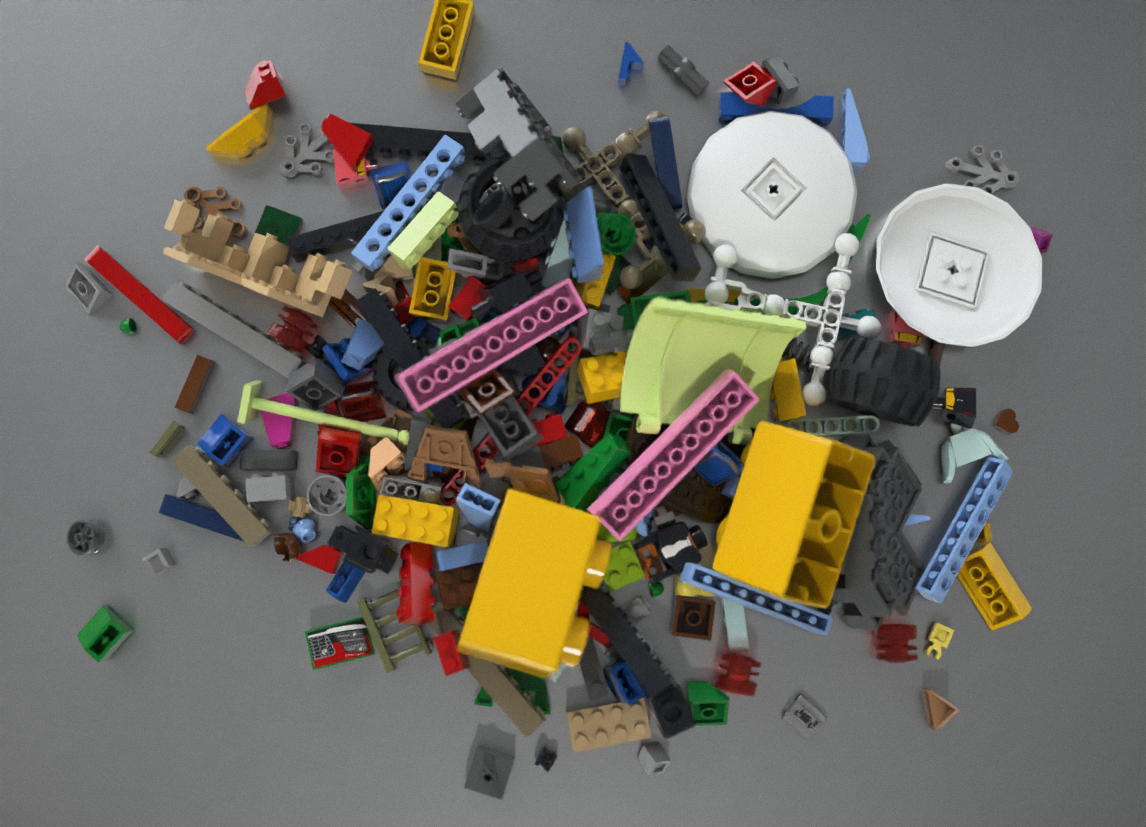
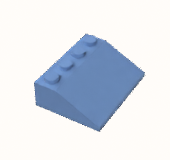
[563,187,603,283]

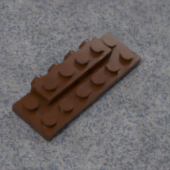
[435,561,484,611]

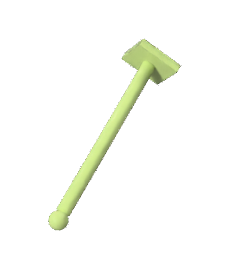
[237,380,410,445]

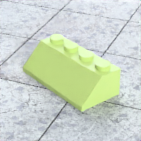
[387,192,458,270]

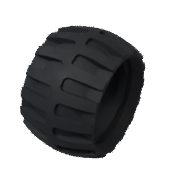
[458,154,564,262]
[829,337,940,427]

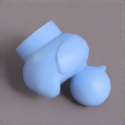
[288,516,316,542]

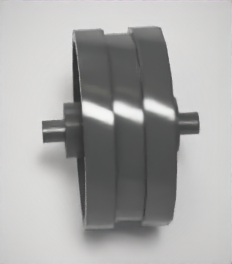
[67,520,105,555]

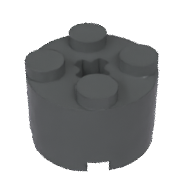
[480,467,515,510]

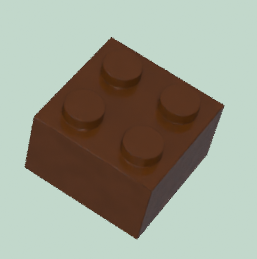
[539,434,584,473]
[670,595,716,641]

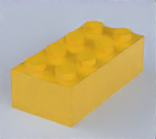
[418,0,475,80]
[577,350,628,404]
[372,495,460,547]

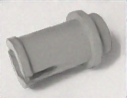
[593,199,612,213]

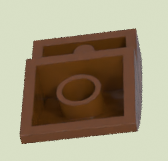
[456,368,515,415]

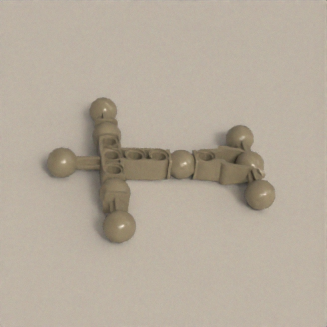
[524,111,706,289]

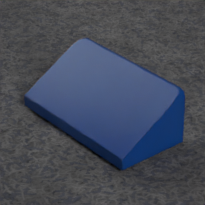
[326,561,365,603]

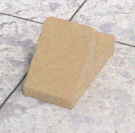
[362,275,399,307]

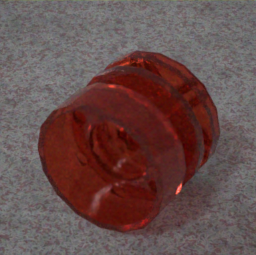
[267,305,319,354]
[875,624,918,663]
[715,653,761,696]

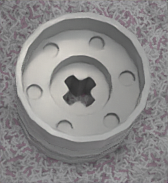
[306,474,346,516]

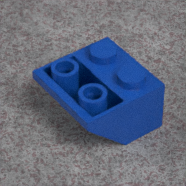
[197,414,252,467]

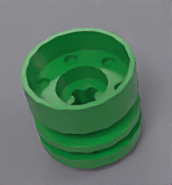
[596,212,636,255]

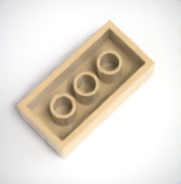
[566,697,651,753]

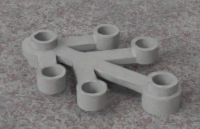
[280,122,334,177]
[946,145,1019,194]

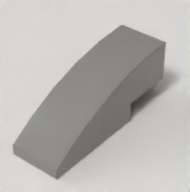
[447,249,504,282]

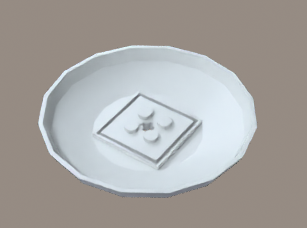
[686,110,858,279]
[876,183,1042,347]

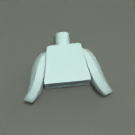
[941,424,1009,483]

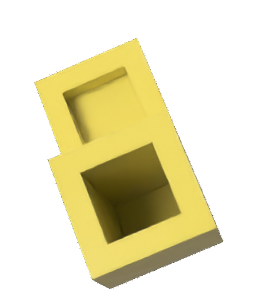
[673,575,714,597]

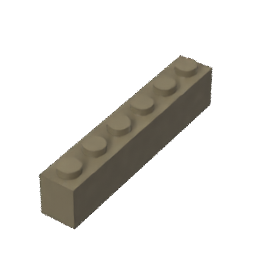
[171,445,272,548]

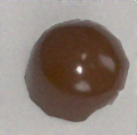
[535,336,560,363]
[273,532,300,562]

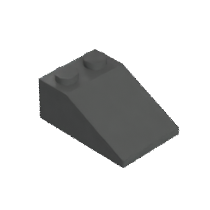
[476,395,544,461]

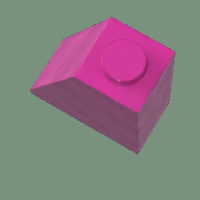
[260,393,299,449]

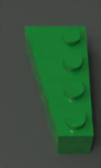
[555,433,631,513]

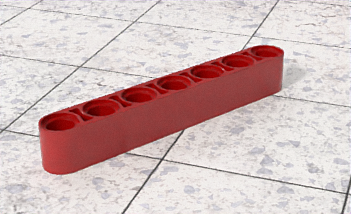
[85,245,195,345]

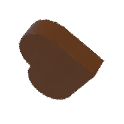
[993,409,1019,434]

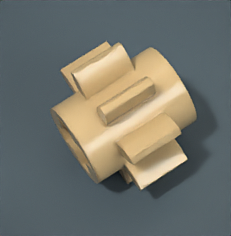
[287,496,312,518]

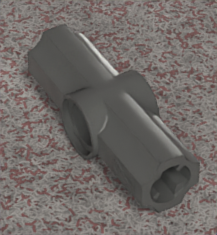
[658,45,710,95]
[588,329,635,355]

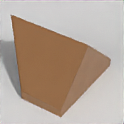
[923,688,960,731]

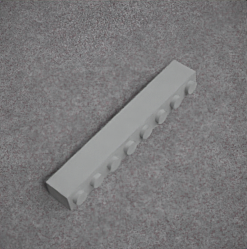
[161,281,306,378]

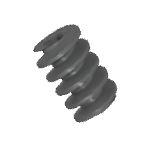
[782,338,813,372]

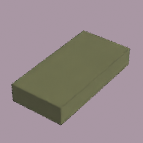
[149,421,184,458]

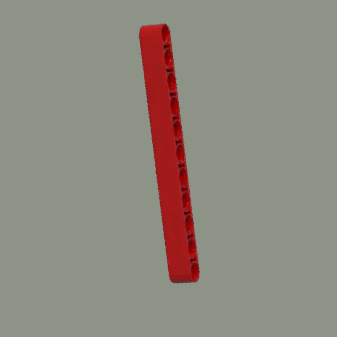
[439,336,581,506]

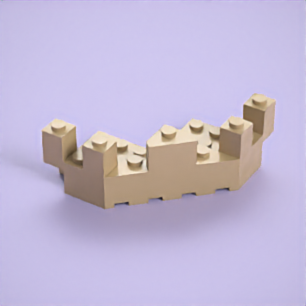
[163,199,352,317]

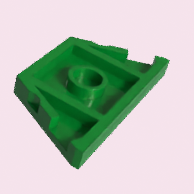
[345,455,375,530]

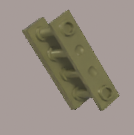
[563,327,613,410]
[356,581,434,673]

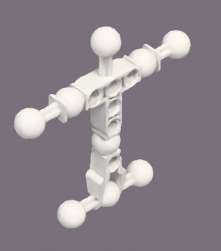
[704,233,881,406]

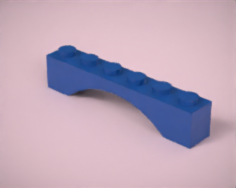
[718,92,834,126]

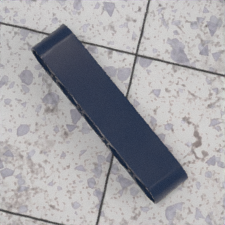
[649,116,683,210]
[158,494,244,541]

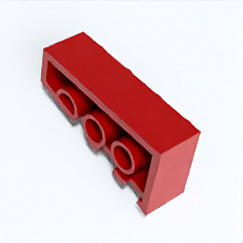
[397,542,435,626]

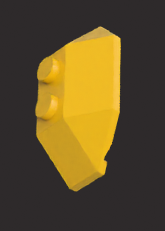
[205,104,272,159]

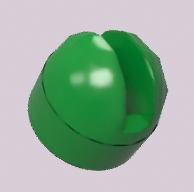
[120,318,137,334]
[648,582,664,598]

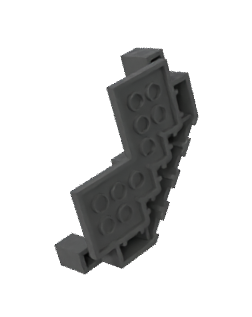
[455,68,582,221]
[832,435,925,630]

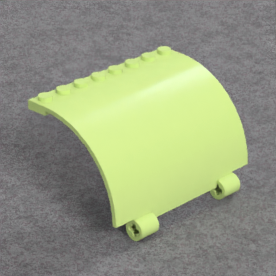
[620,298,806,445]

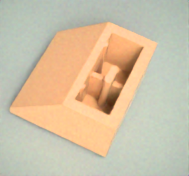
[369,437,405,491]

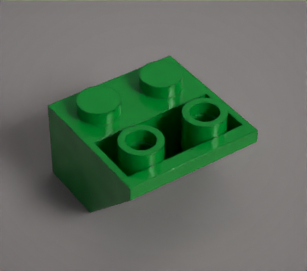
[77,605,133,663]

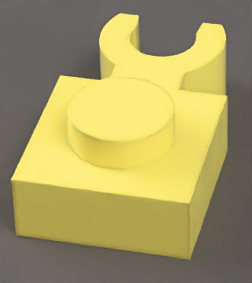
[925,622,955,659]

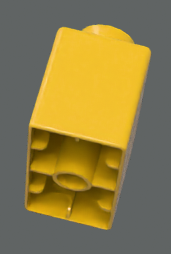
[713,421,875,608]
[457,489,611,678]

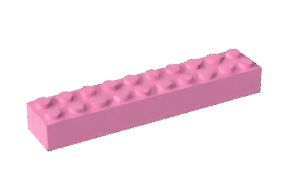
[394,278,588,412]
[587,369,760,541]

